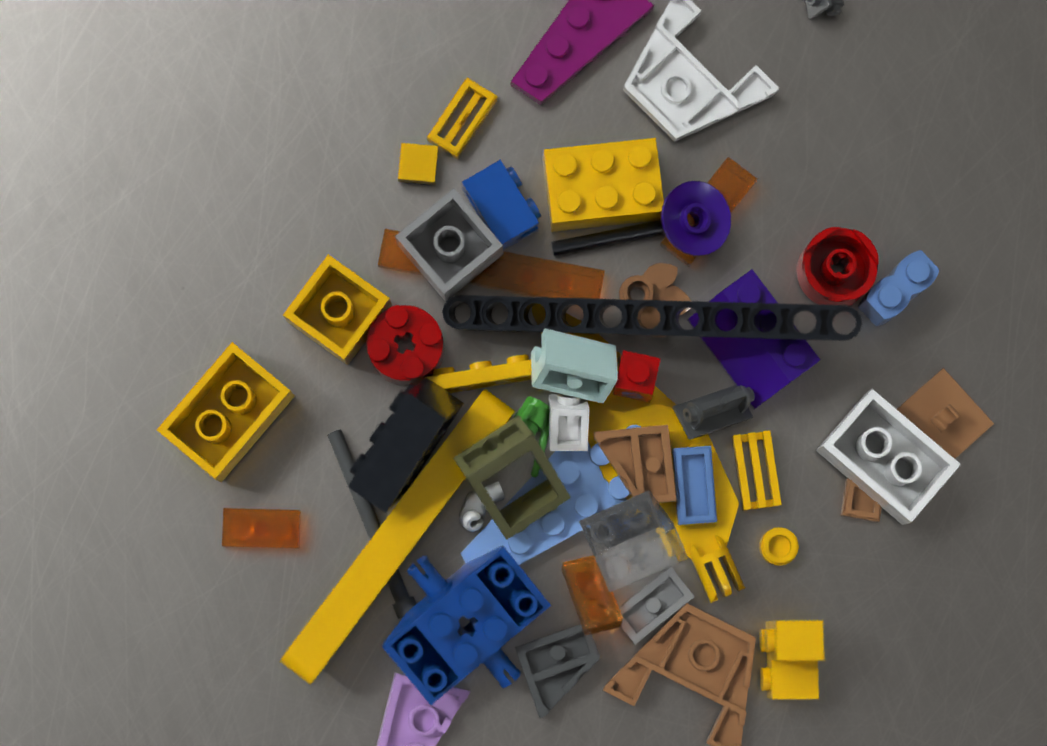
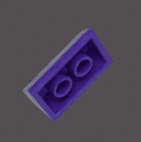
[687,269,820,409]

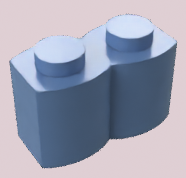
[858,250,940,326]

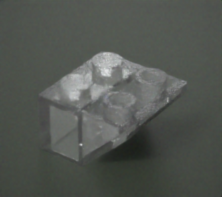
[579,491,689,592]

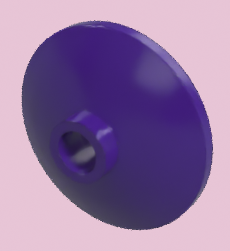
[661,181,731,256]

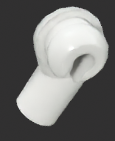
[459,481,505,532]

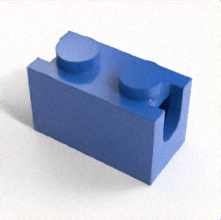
[462,159,541,251]

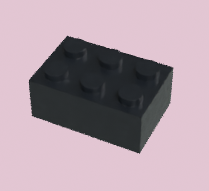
[348,378,464,513]

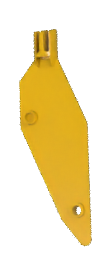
[532,304,746,603]

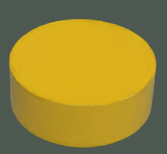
[759,527,799,566]

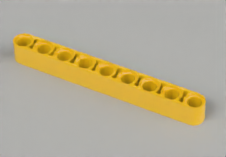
[279,389,515,685]

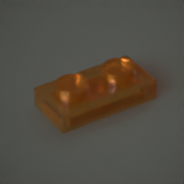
[222,508,301,549]
[561,554,623,636]

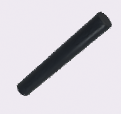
[551,220,663,256]

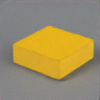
[398,143,439,185]

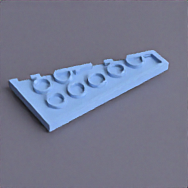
[460,425,641,565]

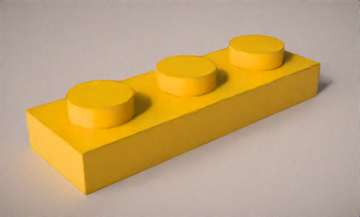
[425,354,532,394]

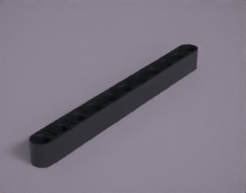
[442,295,862,341]

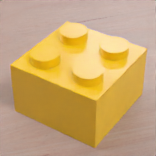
[283,254,392,366]

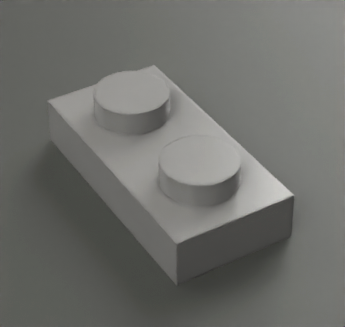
[611,566,695,644]

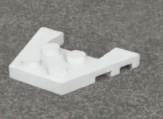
[623,0,779,142]

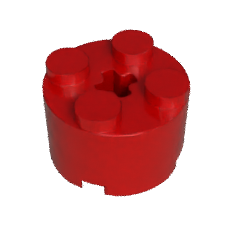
[796,227,879,306]
[367,305,444,386]

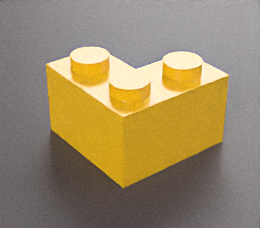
[759,620,824,699]

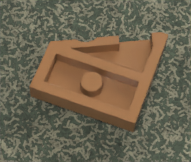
[594,424,677,504]

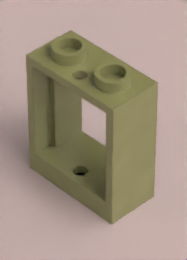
[454,415,571,540]

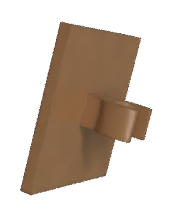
[897,368,994,459]

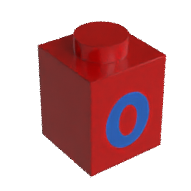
[613,350,661,403]

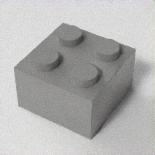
[395,188,503,302]

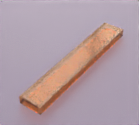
[378,229,605,299]

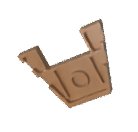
[603,603,756,746]

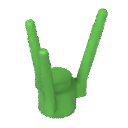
[493,396,550,478]

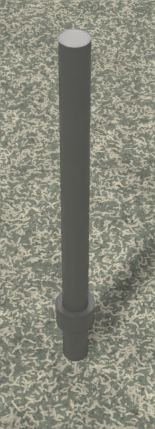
[327,429,417,619]

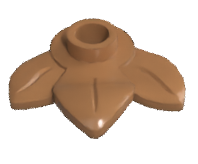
[619,263,691,338]

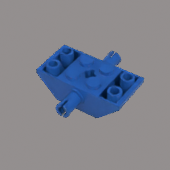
[382,546,551,705]

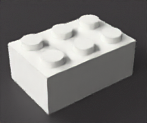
[816,389,961,525]

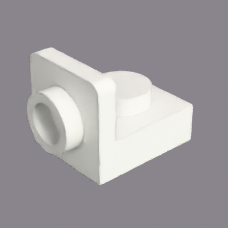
[548,393,589,451]

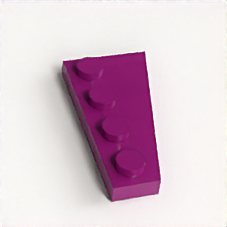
[511,0,654,106]

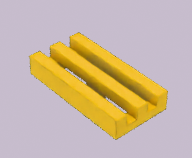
[427,77,498,160]
[732,430,782,511]

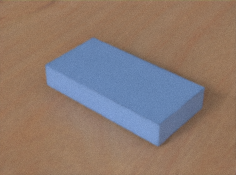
[672,446,717,525]

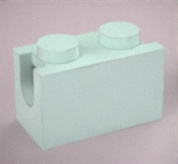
[531,328,618,403]

